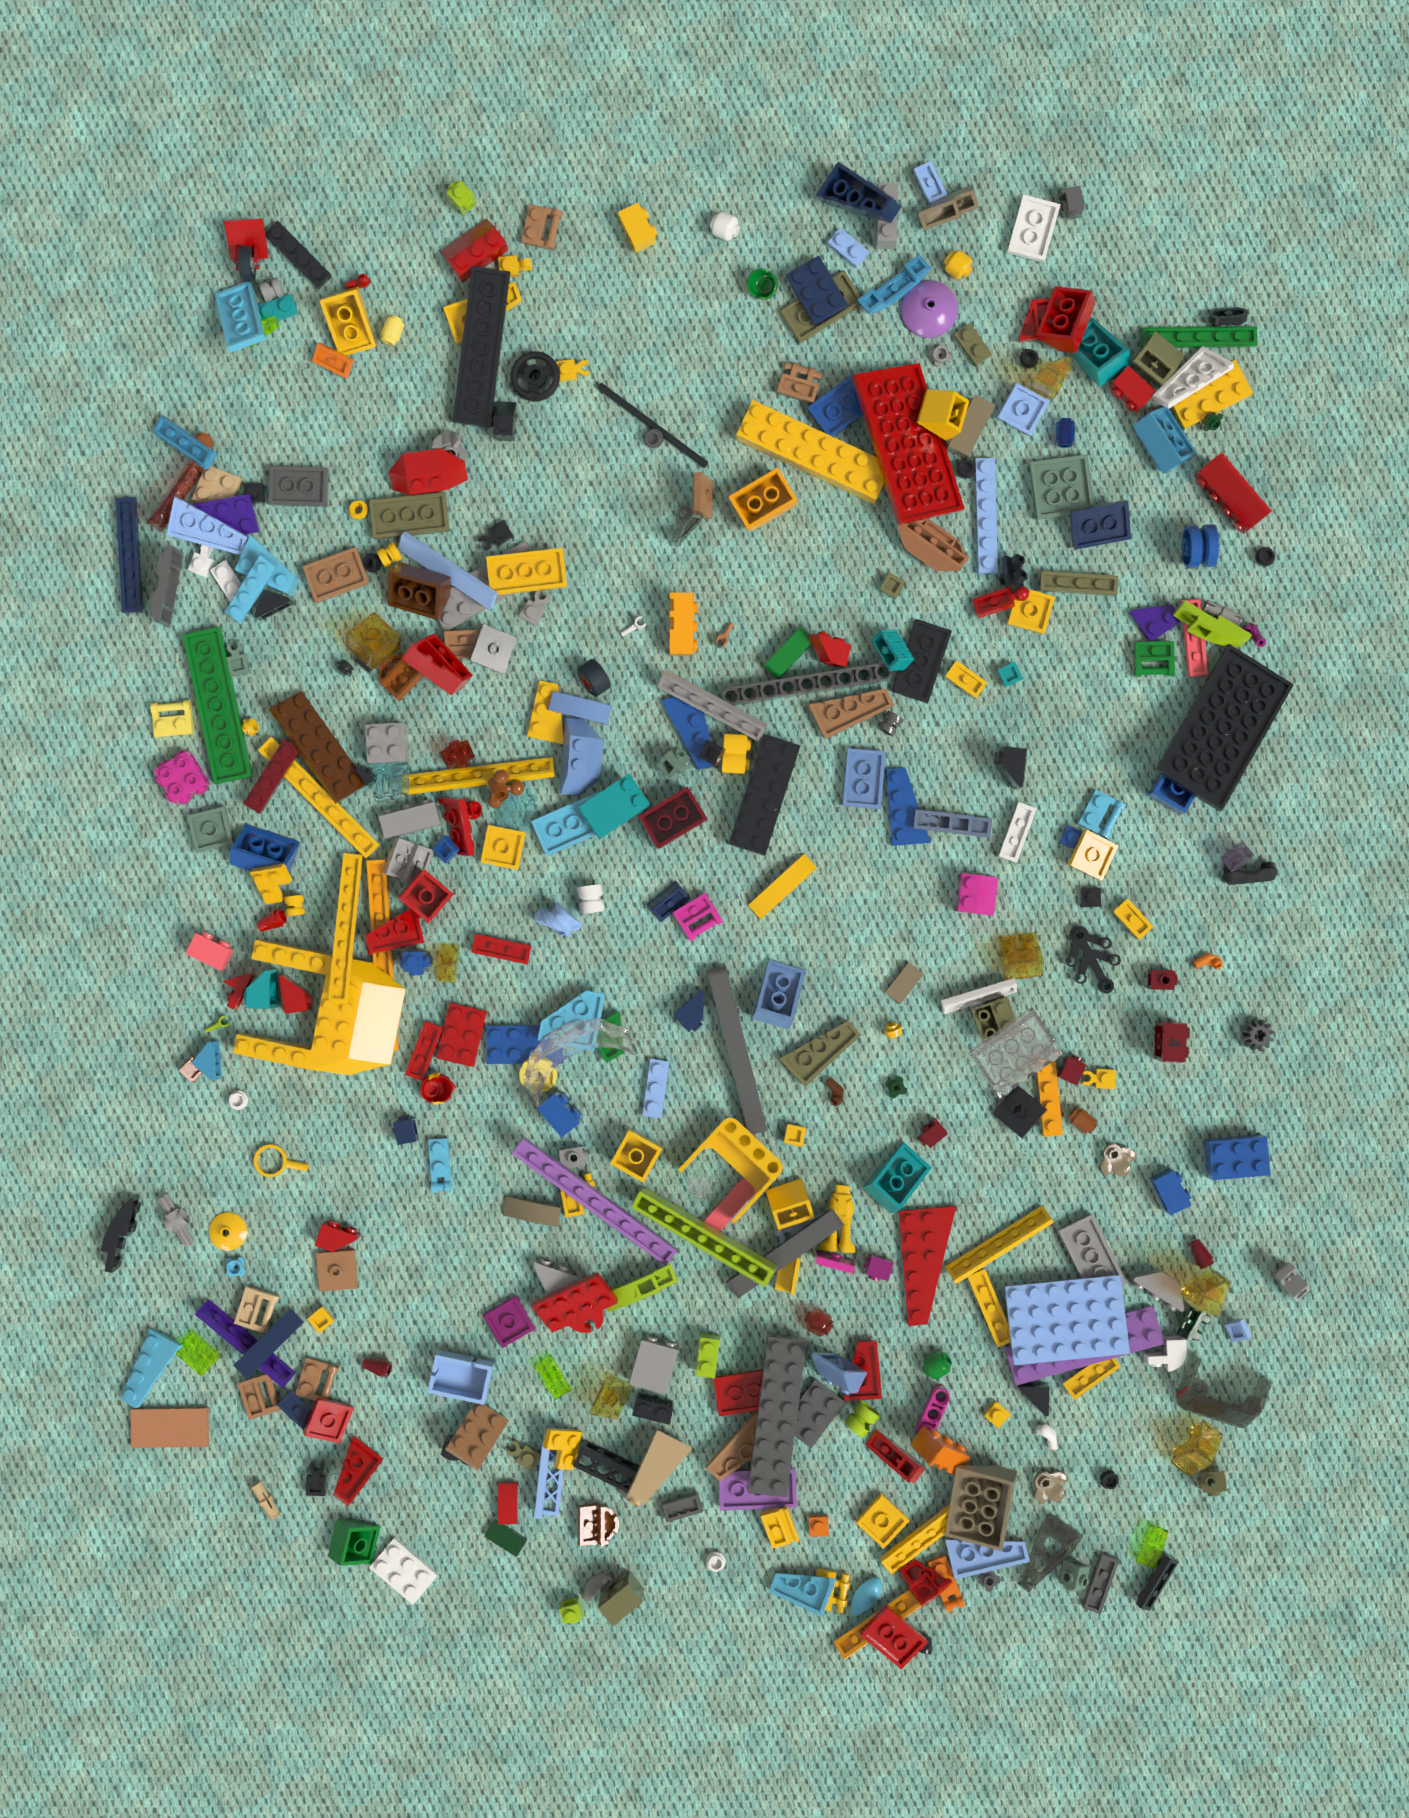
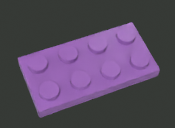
[719,1467,797,1511]

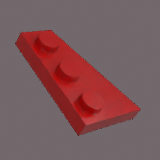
[844,1340,882,1401]

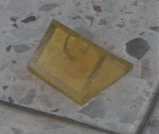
[589,1372,633,1420]

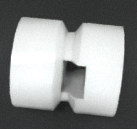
[577,884,605,914]

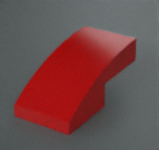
[498,1482,518,1524]

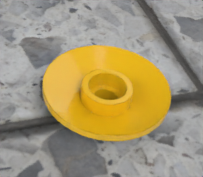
[209,1212,247,1251]

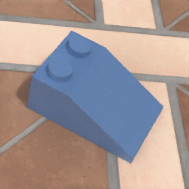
[752,960,806,1030]
[812,1352,867,1395]

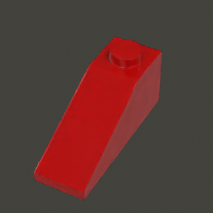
[865,1429,926,1483]

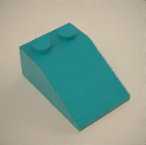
[1071,317,1131,387]
[578,773,650,840]
[863,1142,932,1214]

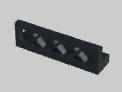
[573,1439,639,1492]

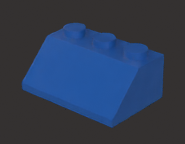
[230,824,300,873]

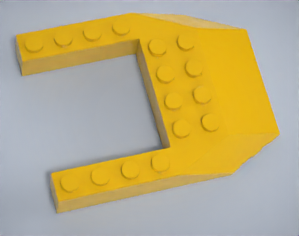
[233,939,406,1075]

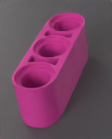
[915,1384,950,1434]

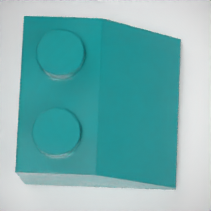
[243,969,279,1009]

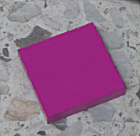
[483,1295,536,1348]

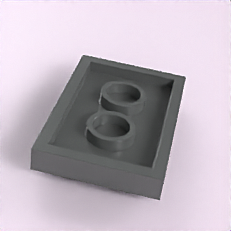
[269,466,329,507]
[795,1378,846,1448]

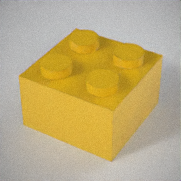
[610,1128,663,1183]

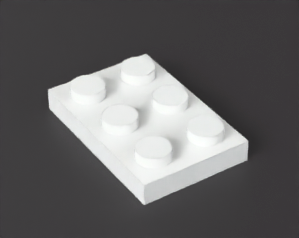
[1007,194,1061,263]
[369,1537,439,1605]

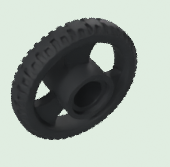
[510,351,560,402]

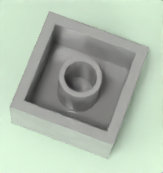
[365,722,409,765]

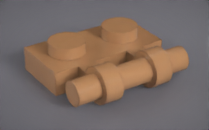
[777,362,823,404]

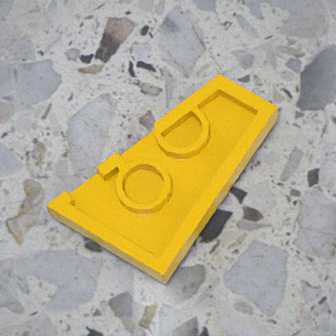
[527,680,564,745]

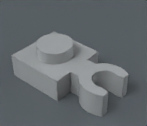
[519,591,550,626]

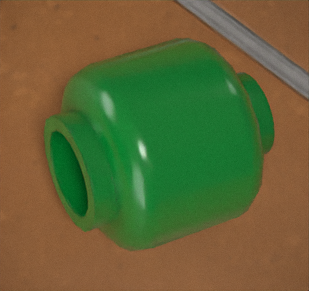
[922,1350,952,1380]

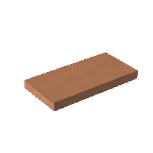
[131,1407,209,1448]

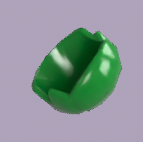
[747,268,778,300]

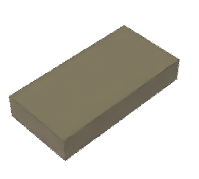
[885,962,924,1004]

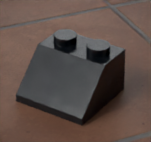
[994,746,1027,790]

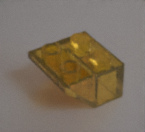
[1029,357,1073,400]
[998,933,1044,981]

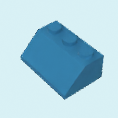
[1133,407,1198,474]

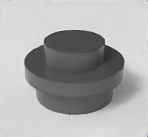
[644,429,663,448]

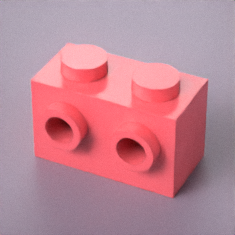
[185,931,235,970]

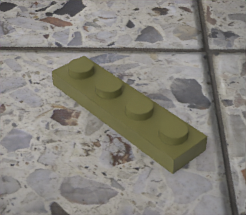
[1039,571,1119,596]

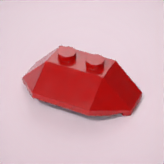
[389,448,468,495]

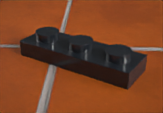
[1136,1555,1179,1611]

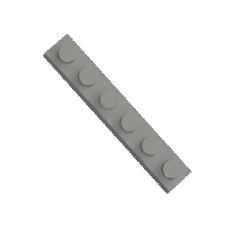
[657,670,768,742]

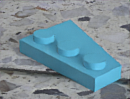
[769,1573,837,1616]

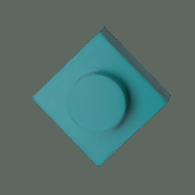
[997,662,1023,688]

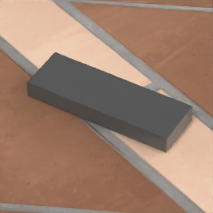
[1082,1552,1119,1614]

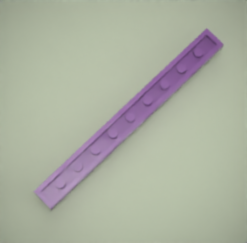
[512,1137,677,1265]

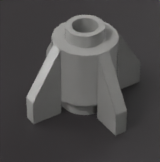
[432,430,468,462]

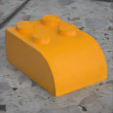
[728,467,798,531]

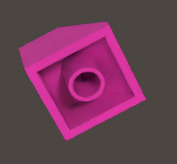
[955,873,998,916]

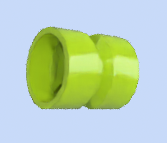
[844,1400,880,1438]

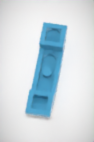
[858,254,931,315]

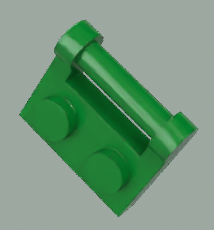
[1134,641,1175,677]

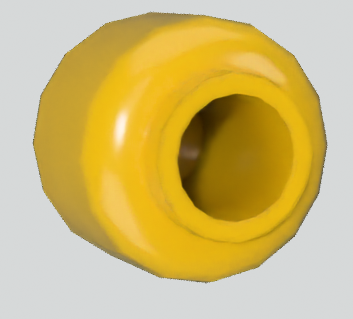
[944,250,973,280]

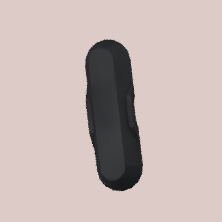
[1222,861,1278,885]

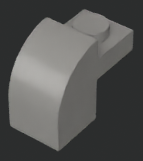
[1272,1262,1310,1302]

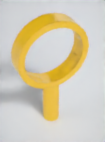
[254,1144,309,1177]

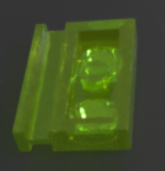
[176,1330,221,1377]

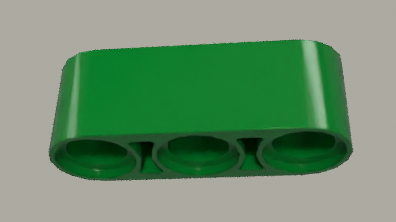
[764,626,812,679]

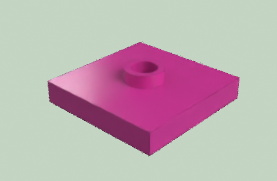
[814,1250,855,1274]

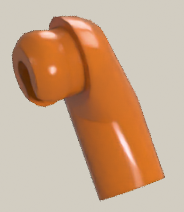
[1192,953,1223,969]

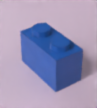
[1150,1168,1191,1215]

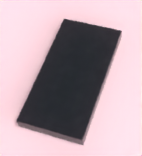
[891,619,952,704]

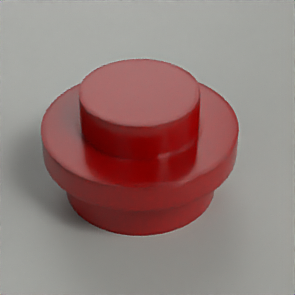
[467,801,482,820]

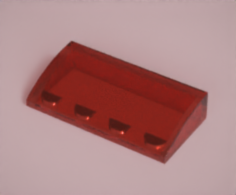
[147,459,204,533]

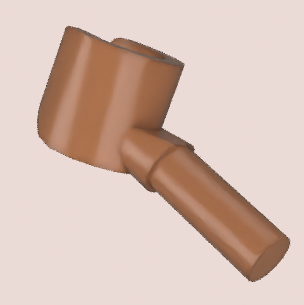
[714,623,734,649]

